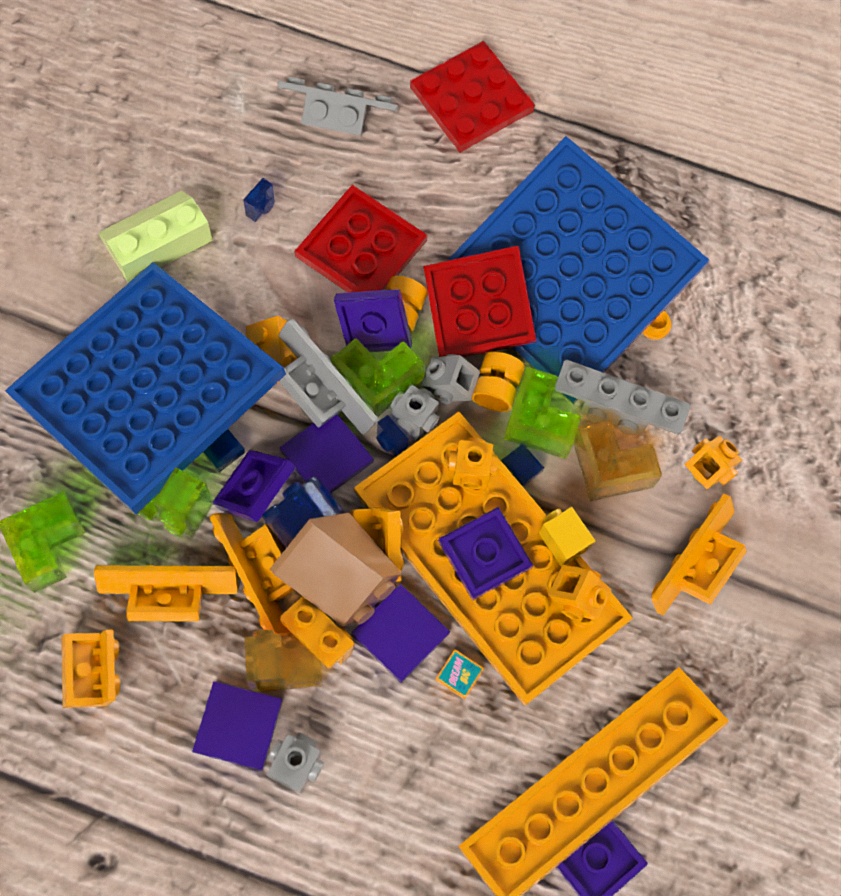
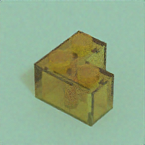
[572,420,663,501]
[244,630,323,692]

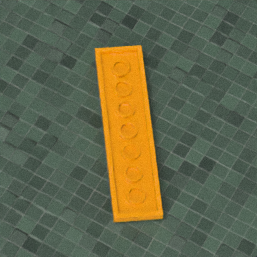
[458,667,729,896]

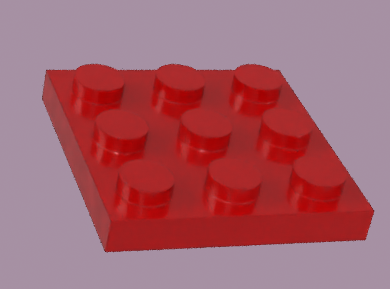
[410,41,535,153]
[295,185,428,293]
[423,246,537,357]

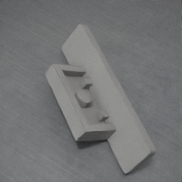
[277,77,400,136]
[279,318,378,435]
[555,360,690,435]

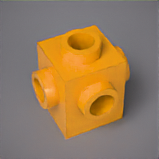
[684,436,743,489]
[448,437,498,489]
[548,564,612,621]

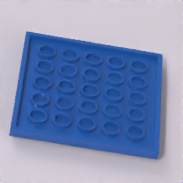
[447,136,710,405]
[5,262,286,515]

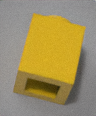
[539,507,595,566]

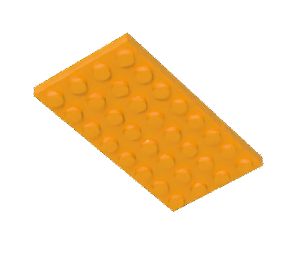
[353,411,633,706]

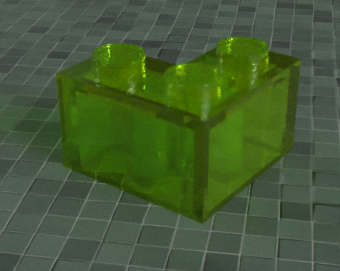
[331,338,425,417]
[503,366,581,459]
[137,467,213,538]
[0,491,86,593]

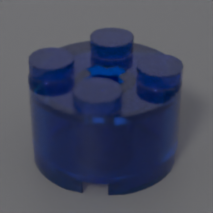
[262,476,346,548]

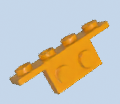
[651,494,747,616]
[209,513,294,637]
[93,565,238,621]

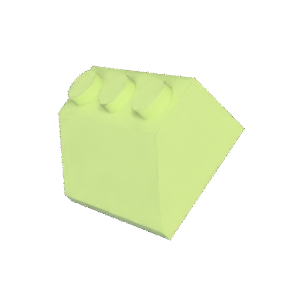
[98,190,212,283]

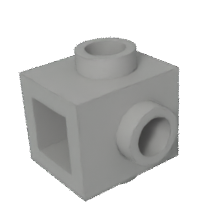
[421,354,480,404]
[390,384,440,441]
[267,733,324,794]

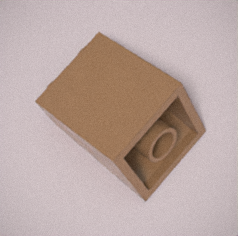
[270,513,402,627]

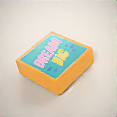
[435,649,484,700]

